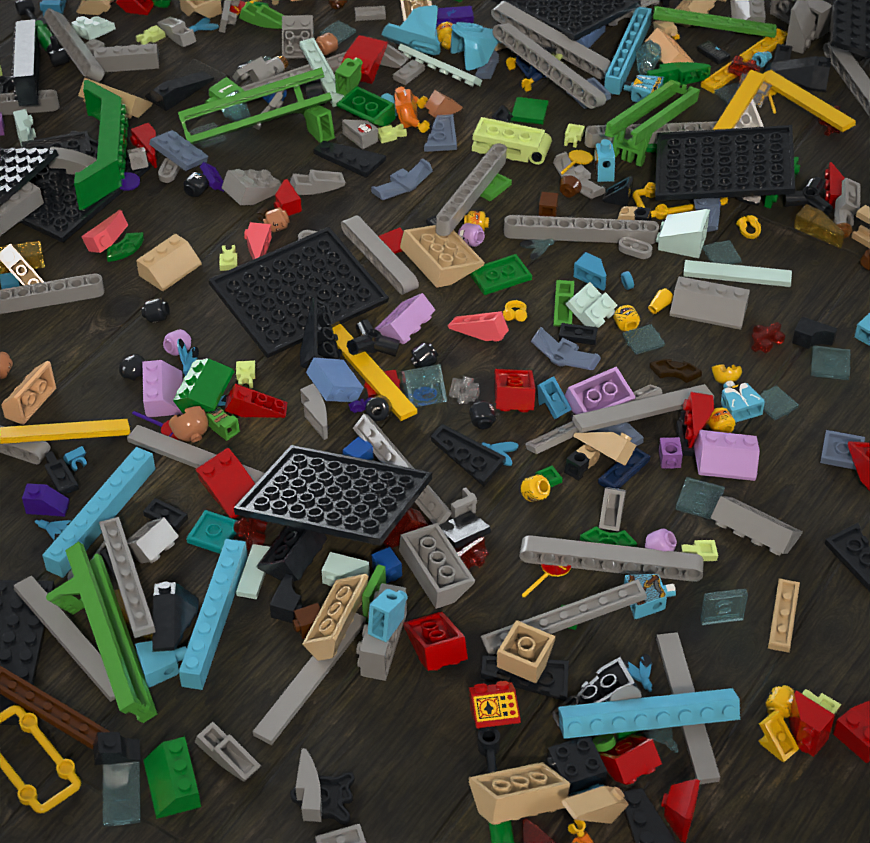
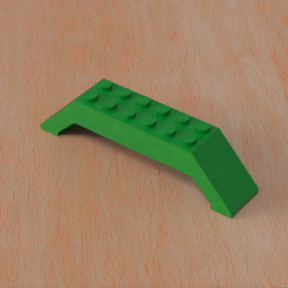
[74,80,129,210]

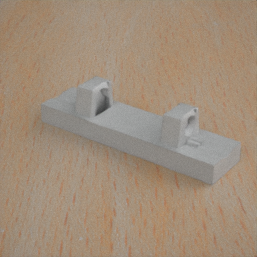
[219,0,240,33]

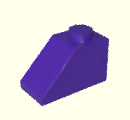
[22,483,70,517]

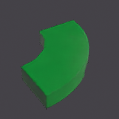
[107,232,144,262]
[580,526,637,547]

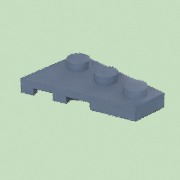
[424,114,457,152]

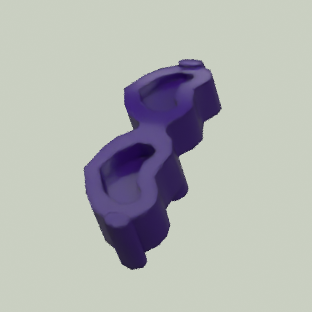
[348,397,372,413]

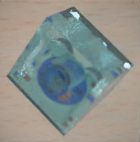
[401,364,447,407]

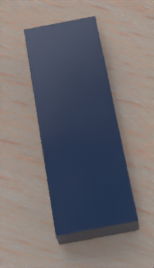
[598,447,651,489]

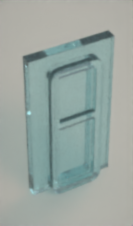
[103,761,141,827]

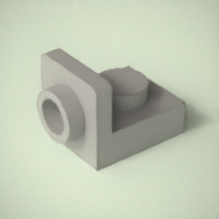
[127,147,148,170]
[451,488,477,518]

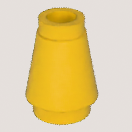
[648,288,673,314]

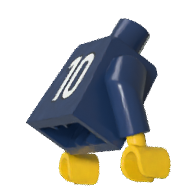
[506,55,547,92]

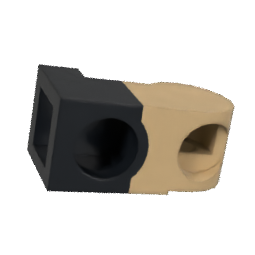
[618,206,652,221]
[564,444,600,481]

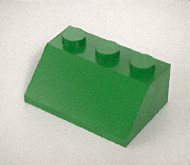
[336,86,396,127]
[173,358,235,414]
[143,737,201,819]

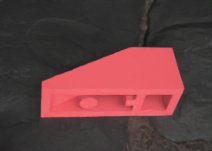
[81,210,128,253]
[244,222,272,260]
[448,311,509,342]

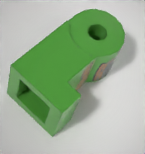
[206,406,240,441]

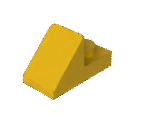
[759,711,799,762]

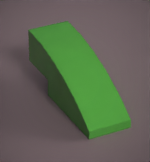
[239,1,285,29]
[554,280,574,327]

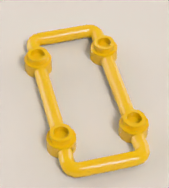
[633,182,728,219]
[0,705,81,813]

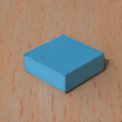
[0,272,20,289]

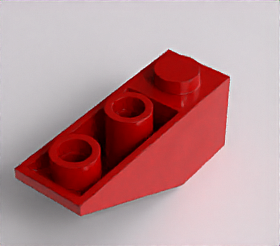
[130,123,157,168]
[824,162,845,208]
[225,384,287,418]
[683,392,714,448]

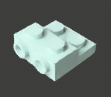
[71,16,116,40]
[13,109,36,146]
[566,282,618,328]

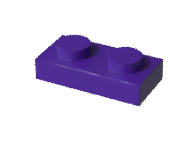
[200,162,224,192]

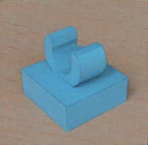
[63,446,87,471]

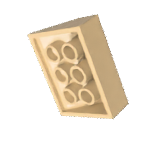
[400,225,485,288]

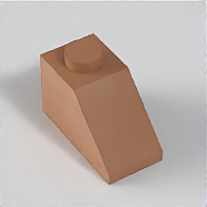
[425,90,463,118]

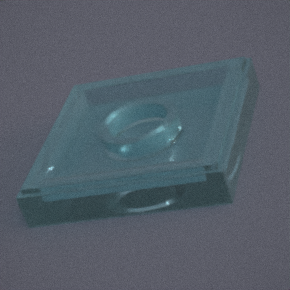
[811,346,850,380]
[675,477,725,520]
[700,589,748,625]

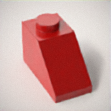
[274,179,302,216]

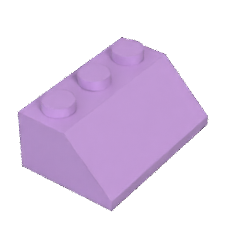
[375,293,435,345]
[143,360,183,417]
[565,367,636,415]
[694,430,760,481]

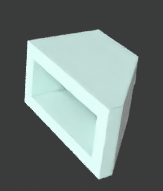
[321,552,370,587]

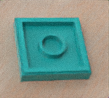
[186,510,241,554]

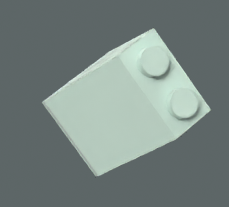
[656,209,710,258]

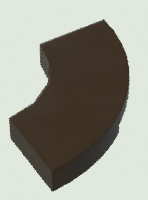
[650,359,702,383]

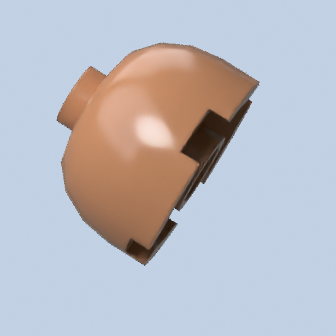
[168,406,209,442]

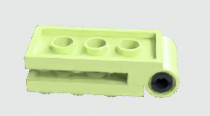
[472,117,552,164]

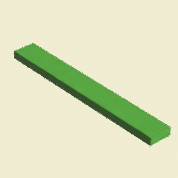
[653,6,777,38]

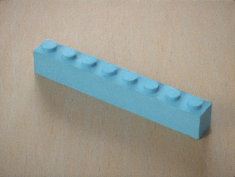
[604,7,652,95]
[43,447,155,578]
[179,539,248,690]
[558,688,740,739]

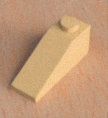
[573,432,637,465]
[561,786,629,824]

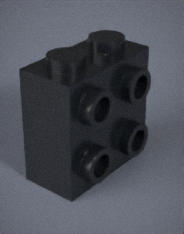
[545,736,607,794]

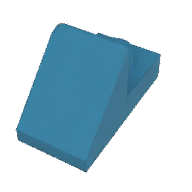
[537,376,572,419]

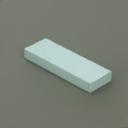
[236,544,270,599]

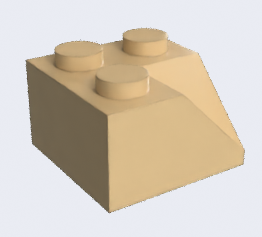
[180,0,222,18]
[497,620,555,683]

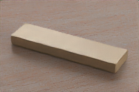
[768,579,800,652]

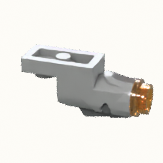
[232,55,288,82]
[833,178,860,238]

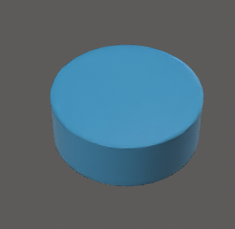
[621,271,634,290]

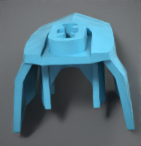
[381,5,441,55]
[450,22,501,70]

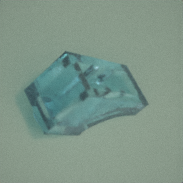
[636,39,662,75]

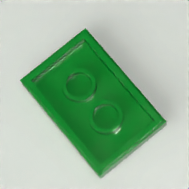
[469,254,532,295]

